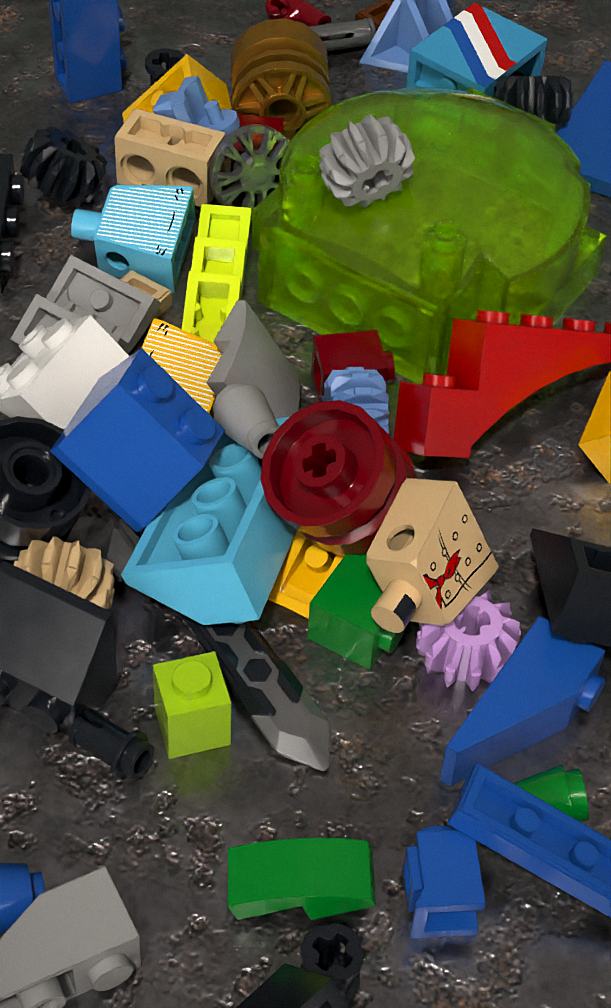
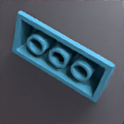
[121,417,297,625]

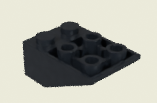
[530,528,611,647]

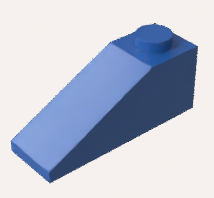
[439,616,606,786]

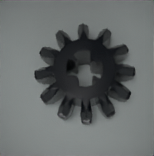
[494,76,573,125]
[20,126,107,207]

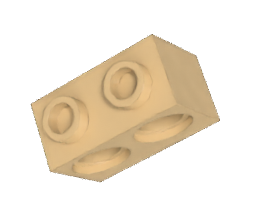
[115,108,226,207]

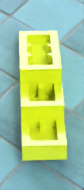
[182,204,252,344]

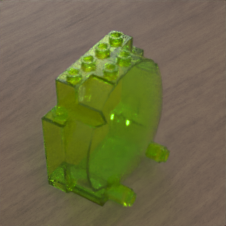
[252,87,607,383]

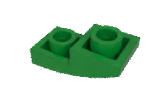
[228,838,376,920]

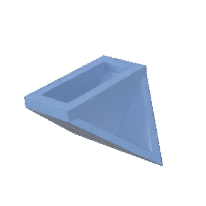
[359,0,453,73]

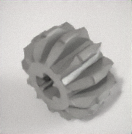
[319,114,415,208]

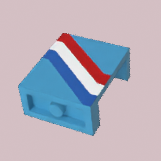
[406,2,548,125]

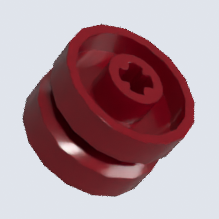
[260,400,417,555]

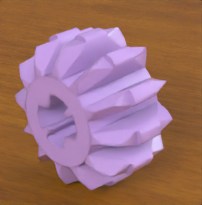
[416,589,521,692]

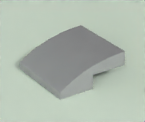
[10,255,162,354]
[206,300,300,418]

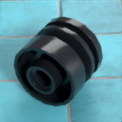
[0,416,92,564]

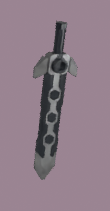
[107,518,330,771]

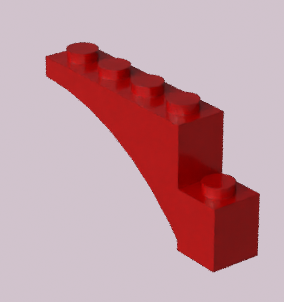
[393,309,611,458]

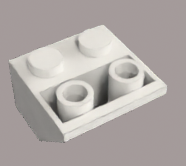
[0,315,129,430]

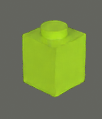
[153,651,231,759]

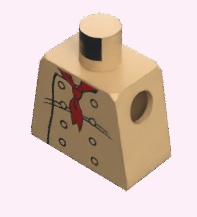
[366,478,499,633]

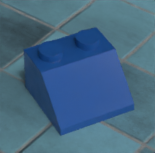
[50,348,225,532]

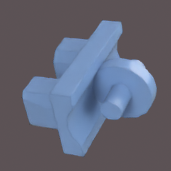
[153,76,240,136]

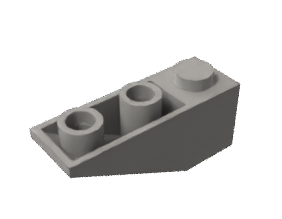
[0,866,141,1008]

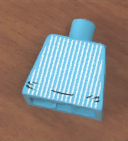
[71,185,196,293]

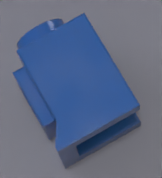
[402,825,486,939]

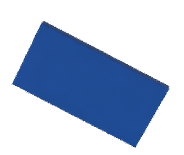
[537,60,611,198]

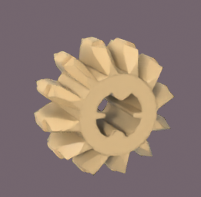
[13,536,115,610]

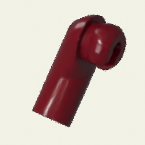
[265,0,331,26]

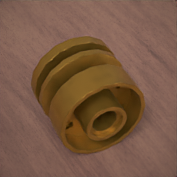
[230,19,332,148]

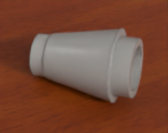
[213,383,279,459]

